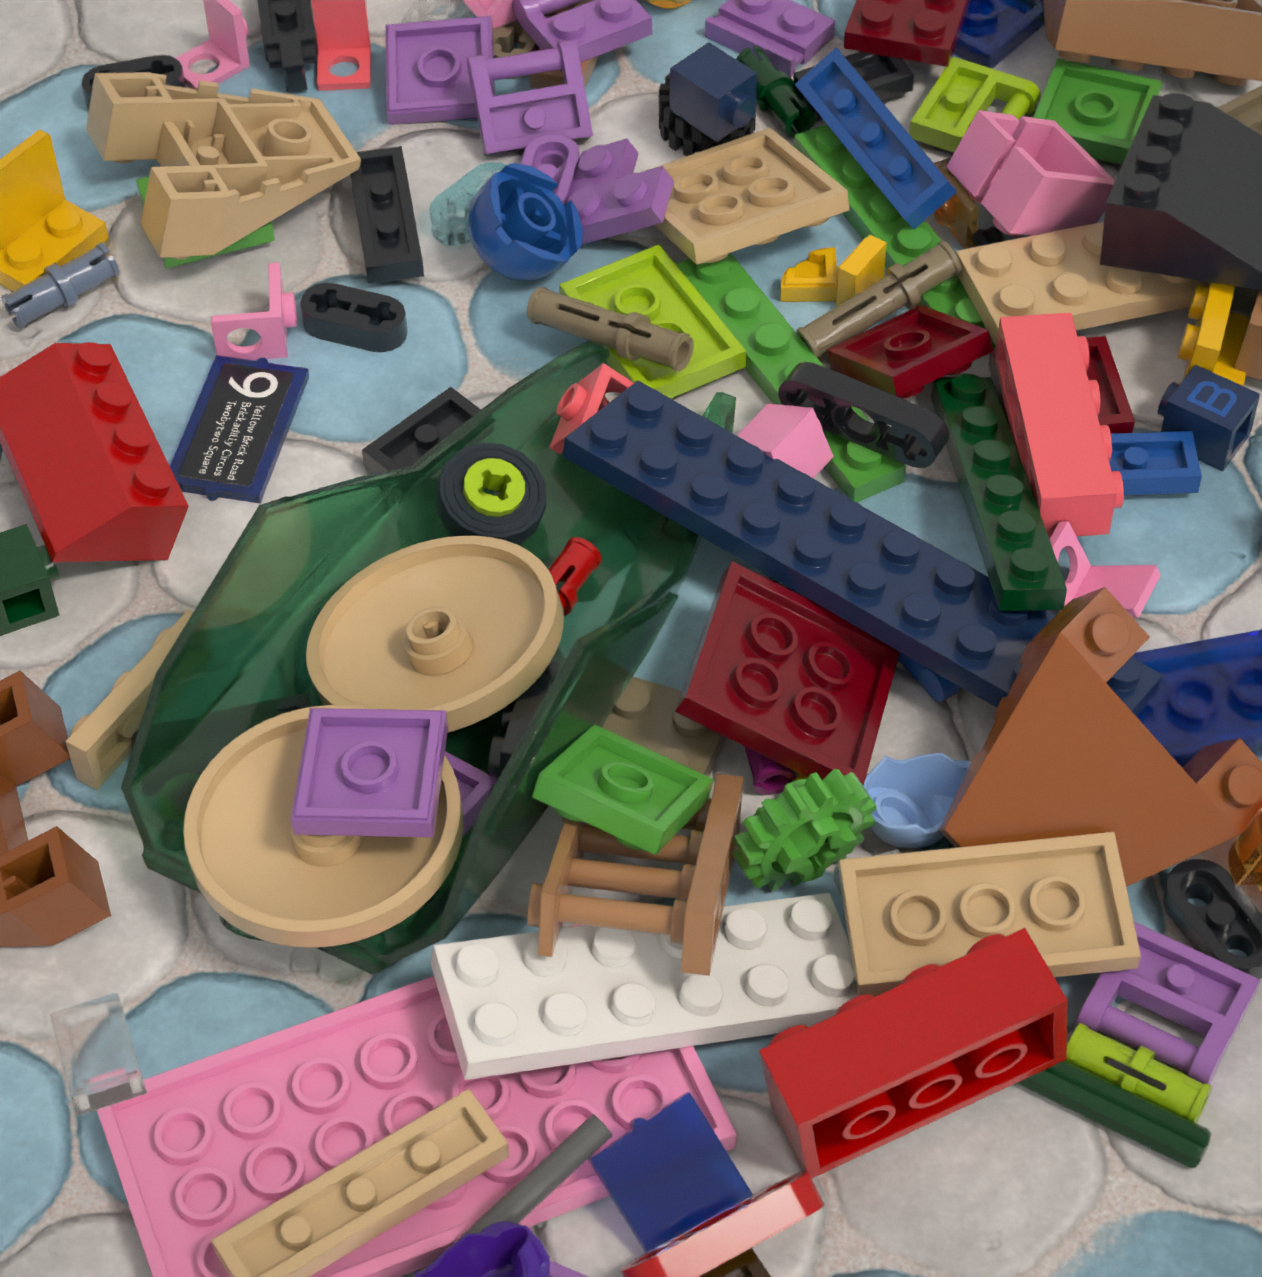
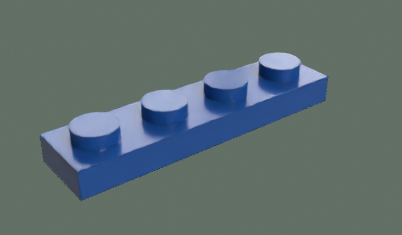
[795,47,957,229]

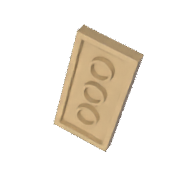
[956,222,1209,346]
[839,832,1141,996]

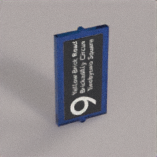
[170,355,310,504]

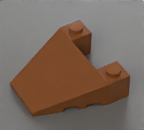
[939,587,1262,887]
[0,670,111,947]

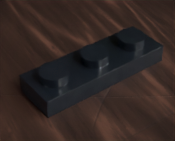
[350,146,424,284]

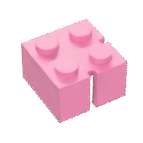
[946,110,1115,238]

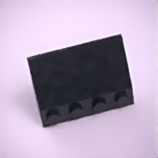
[1100,93,1262,290]

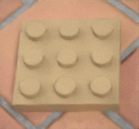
[649,128,850,265]

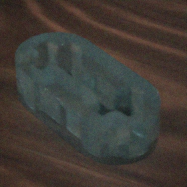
[429,162,506,246]

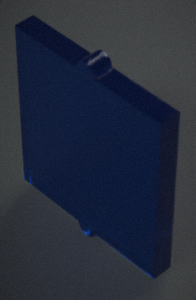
[588,1092,753,1253]

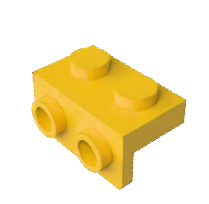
[1177,282,1249,386]

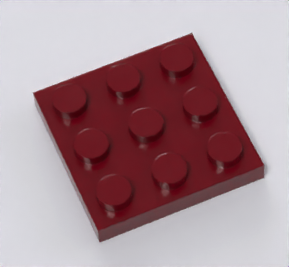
[675,561,900,785]

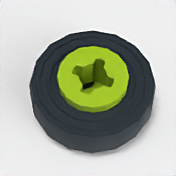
[436,443,547,546]

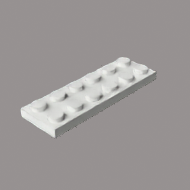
[430,893,857,1080]

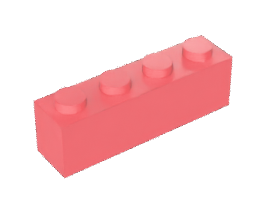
[995,312,1124,538]

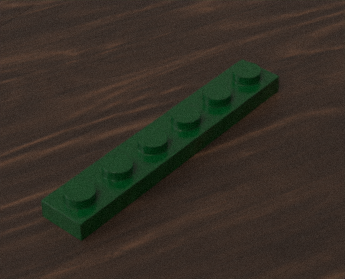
[931,374,1067,611]

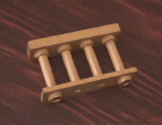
[527,774,744,976]

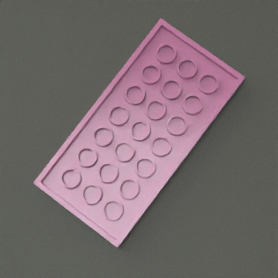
[93,924,737,1277]

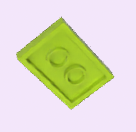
[559,244,746,399]

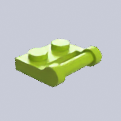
[909,57,1041,152]

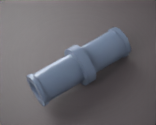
[1,243,120,329]

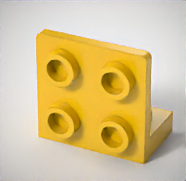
[0,130,109,292]

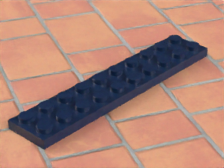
[563,381,1163,716]

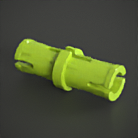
[1066,1023,1212,1123]

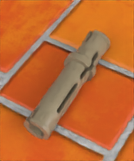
[796,240,962,360]
[527,286,694,371]

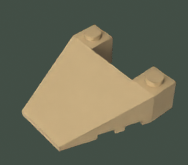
[86,72,361,259]

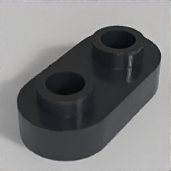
[1163,859,1262,979]

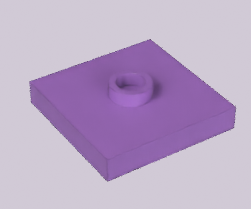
[385,16,495,125]
[291,708,448,838]

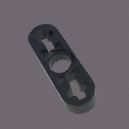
[778,362,949,468]

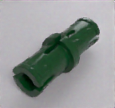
[736,46,816,138]

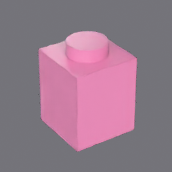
[736,403,834,478]

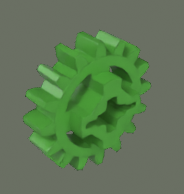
[732,769,877,891]

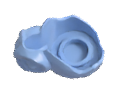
[863,752,971,849]

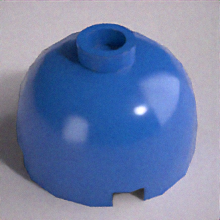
[467,163,583,281]

